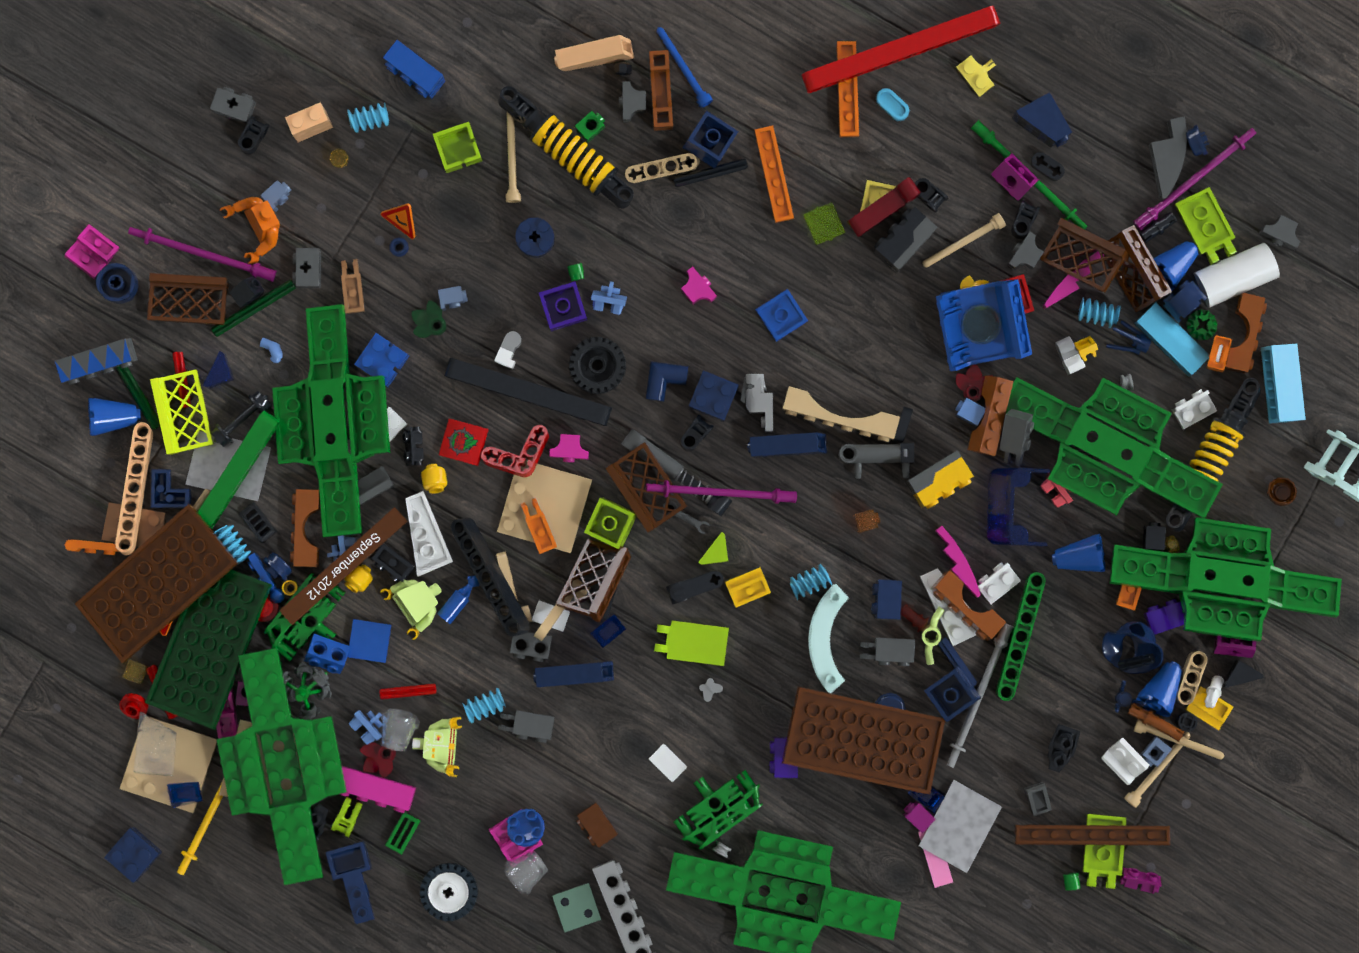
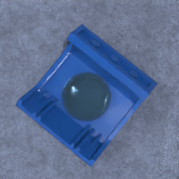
[936,279,1032,371]

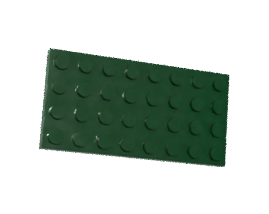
[145,570,272,730]

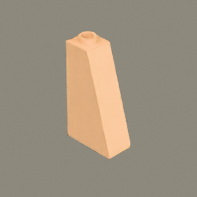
[554,35,634,71]

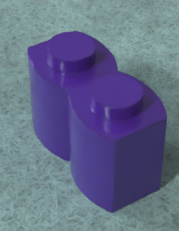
[1144,599,1185,634]

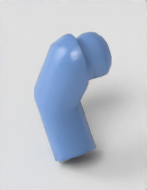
[260,338,283,363]

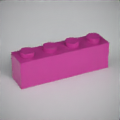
[340,766,416,813]

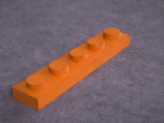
[836,41,859,137]
[754,126,794,223]

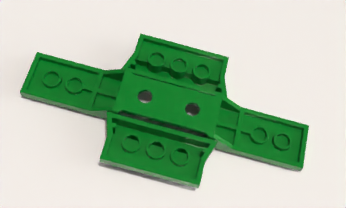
[272,304,390,537]
[1006,377,1223,519]
[1109,517,1342,642]
[217,648,347,885]
[666,830,901,953]

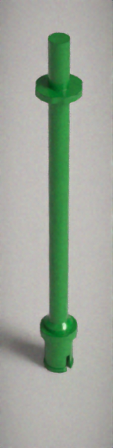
[971,120,1087,229]

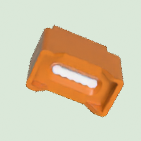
[1207,335,1232,372]

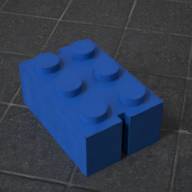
[383,40,445,99]

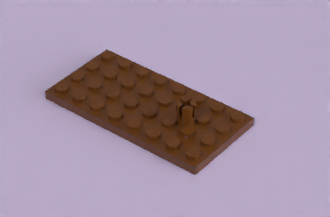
[75,504,238,663]
[782,687,945,795]

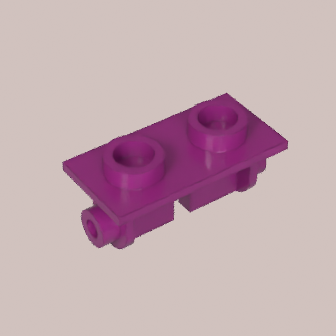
[1120,868,1162,894]

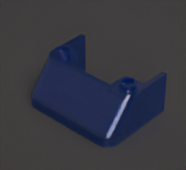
[987,468,1050,547]

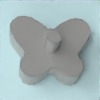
[699,678,723,702]

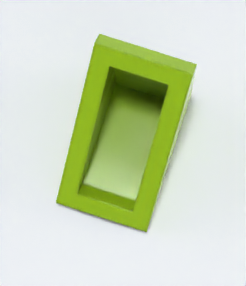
[698,532,728,565]

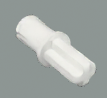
[1204,675,1224,708]

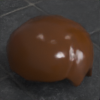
[1267,477,1297,506]

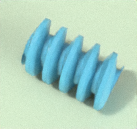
[347,102,389,133]
[1078,298,1121,328]
[214,525,251,566]
[790,564,832,600]
[463,688,506,723]

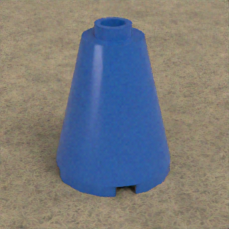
[1153,241,1198,291]
[88,398,141,436]
[1052,534,1106,572]
[1136,661,1183,717]

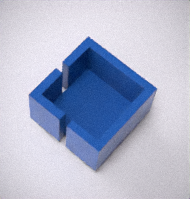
[354,333,409,387]

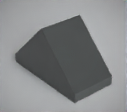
[1023,782,1052,816]

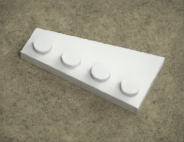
[406,491,453,577]
[920,568,976,646]

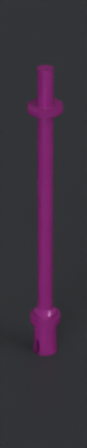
[1133,128,1256,231]
[128,227,277,282]
[646,480,797,504]

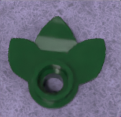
[411,301,446,338]

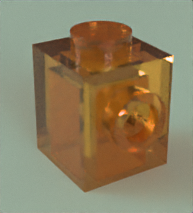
[853,509,880,533]

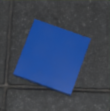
[755,289,808,342]
[347,619,392,663]

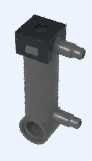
[838,443,914,479]

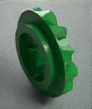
[1187,310,1218,340]

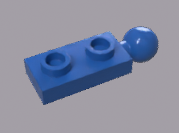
[247,553,285,603]

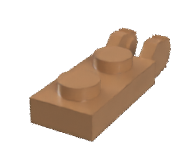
[341,259,365,314]

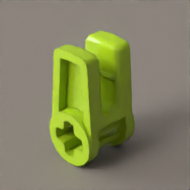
[331,797,363,838]

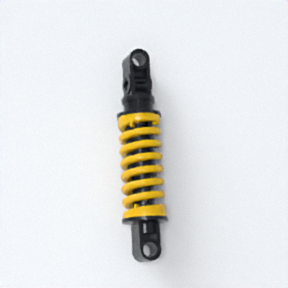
[498,86,634,209]
[1166,378,1261,532]

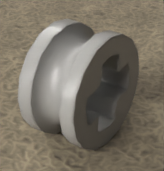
[1120,374,1134,391]
[712,841,732,858]

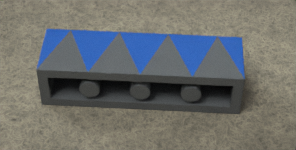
[55,338,138,385]

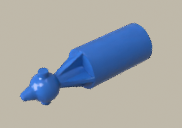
[437,576,480,624]

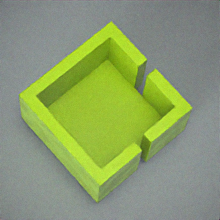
[433,122,482,173]

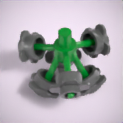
[283,662,332,719]

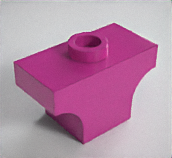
[681,267,717,305]
[550,434,589,463]

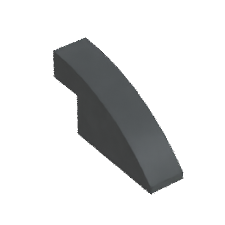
[1148,117,1187,201]

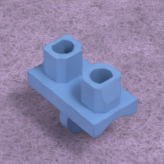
[591,281,627,315]
[327,535,356,561]
[349,710,383,745]

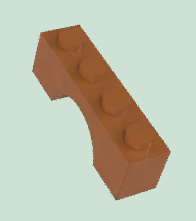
[649,50,673,131]
[1225,293,1267,374]
[967,376,1013,456]
[290,489,321,567]
[931,570,1006,641]

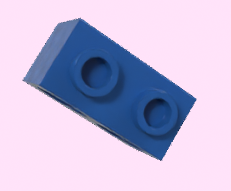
[304,634,350,674]

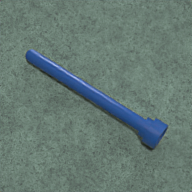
[657,27,713,108]

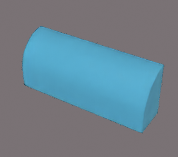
[1134,302,1210,377]
[1261,344,1306,424]

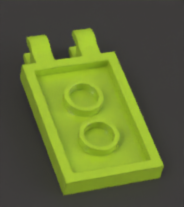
[1174,187,1237,265]
[654,621,729,666]
[1082,814,1126,889]

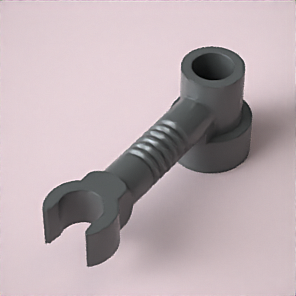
[663,501,710,534]

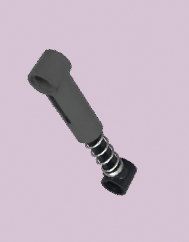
[621,429,733,517]

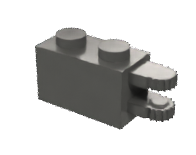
[999,409,1034,467]
[860,638,915,666]
[498,710,555,743]

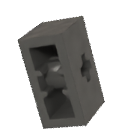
[210,87,256,124]
[292,248,321,288]

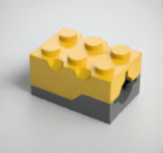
[905,450,974,509]

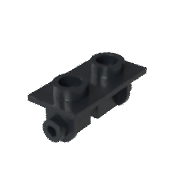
[402,427,424,466]

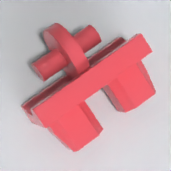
[1040,474,1073,508]

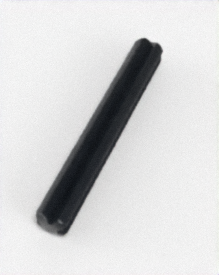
[674,159,748,187]

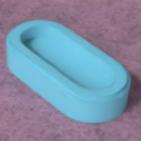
[876,88,909,121]

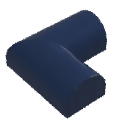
[645,361,689,402]
[150,469,192,508]

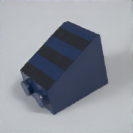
[1012,92,1072,148]

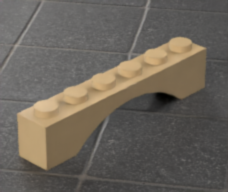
[782,386,900,442]

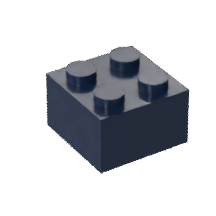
[683,110,739,169]
[689,371,739,422]
[871,580,902,620]
[924,667,981,722]
[104,827,162,883]

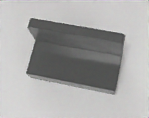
[358,466,395,505]

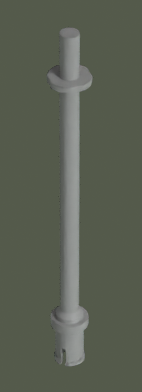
[947,623,1014,768]

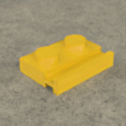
[725,567,771,608]
[1185,686,1233,730]

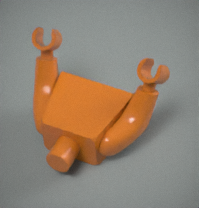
[220,197,280,264]

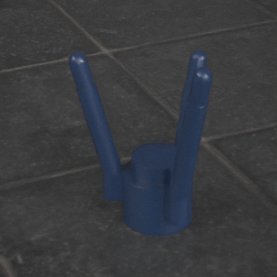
[1106,321,1151,355]
[1115,681,1147,713]

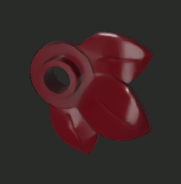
[956,364,993,402]
[360,742,396,778]

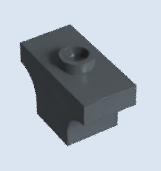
[619,81,646,123]
[1259,215,1300,250]
[1007,232,1044,270]

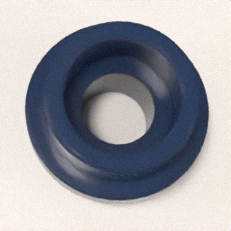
[389,238,409,257]

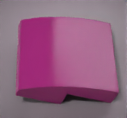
[65,224,119,280]
[489,809,543,865]

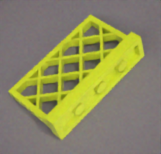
[150,370,214,455]

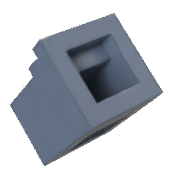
[260,180,291,212]
[438,286,468,311]
[1140,736,1172,767]

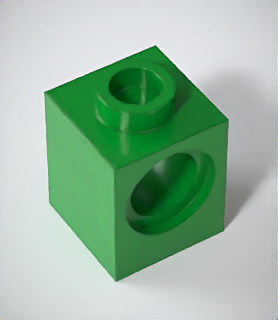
[575,111,605,143]

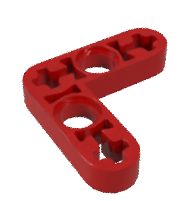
[481,425,549,478]

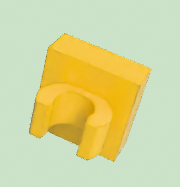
[1074,336,1098,361]

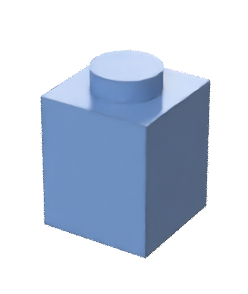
[955,398,985,427]

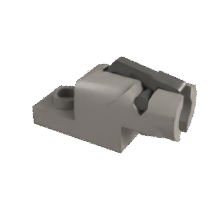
[741,374,773,432]

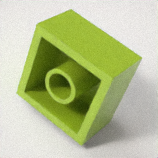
[584,497,637,549]

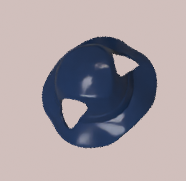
[1102,621,1163,674]

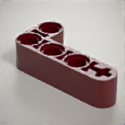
[847,177,921,237]

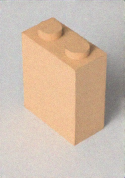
[285,102,333,142]

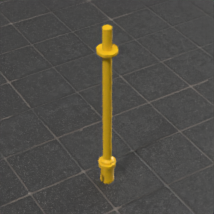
[177,783,223,875]

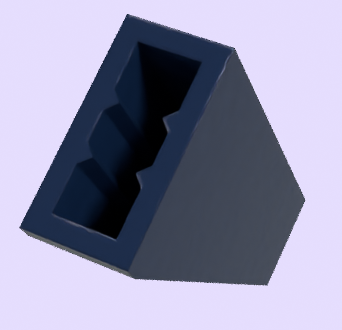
[748,432,827,457]
[533,661,614,687]

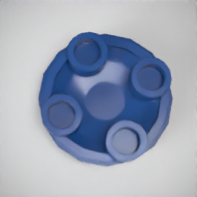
[507,809,545,847]

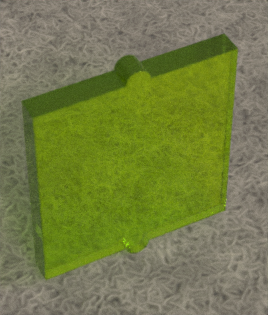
[803,202,845,245]

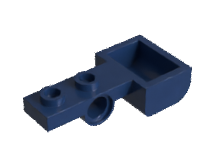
[325,841,375,924]

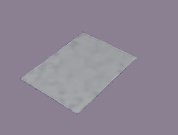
[186,431,271,501]
[919,780,1002,873]

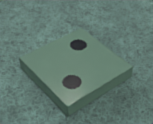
[552,883,601,932]

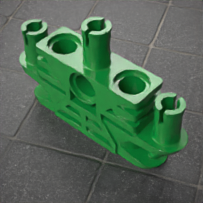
[264,573,346,662]
[673,770,763,850]

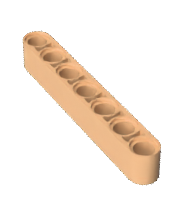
[115,422,153,555]

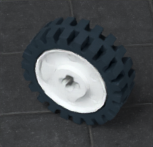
[420,863,478,921]

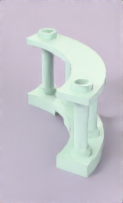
[1304,429,1359,502]
[808,584,849,694]

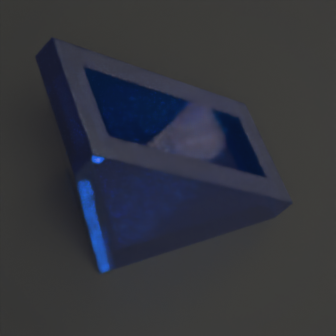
[203,351,235,389]
[591,615,626,648]
[167,782,203,808]
[908,787,945,812]

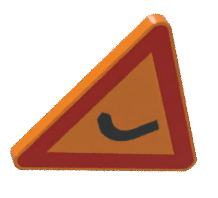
[381,203,416,239]

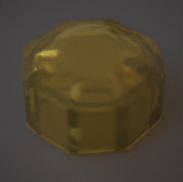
[330,149,349,168]
[1165,535,1180,553]

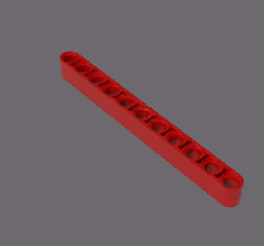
[801,6,1001,93]

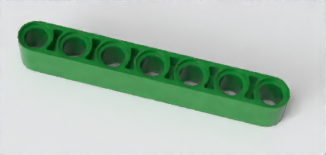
[198,411,280,529]
[996,572,1046,701]

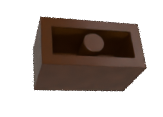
[576,802,618,848]

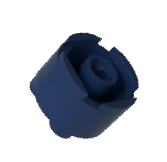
[515,218,555,258]
[96,263,139,304]
[1163,280,1208,323]

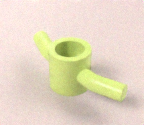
[922,606,945,665]

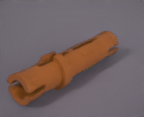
[1128,703,1185,742]

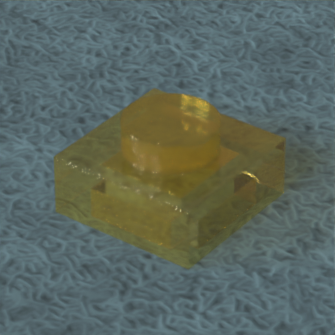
[122,659,148,684]

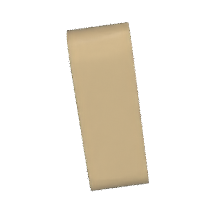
[1176,651,1207,705]

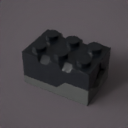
[874,207,938,274]

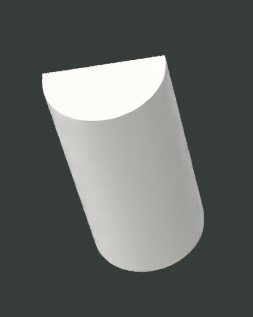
[1193,243,1280,308]

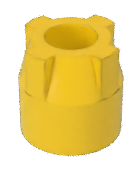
[282,580,298,596]

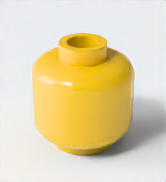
[421,464,447,494]
[344,564,373,593]

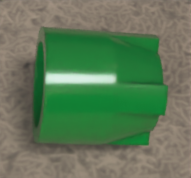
[567,263,584,281]
[1063,873,1081,891]

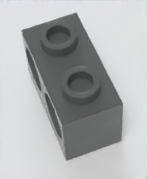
[510,632,552,662]

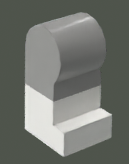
[494,331,522,370]
[1055,336,1086,375]

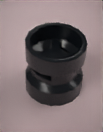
[1175,712,1197,732]

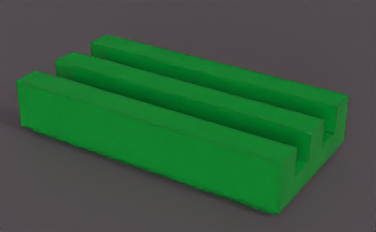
[385,812,421,855]

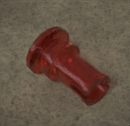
[901,604,930,633]

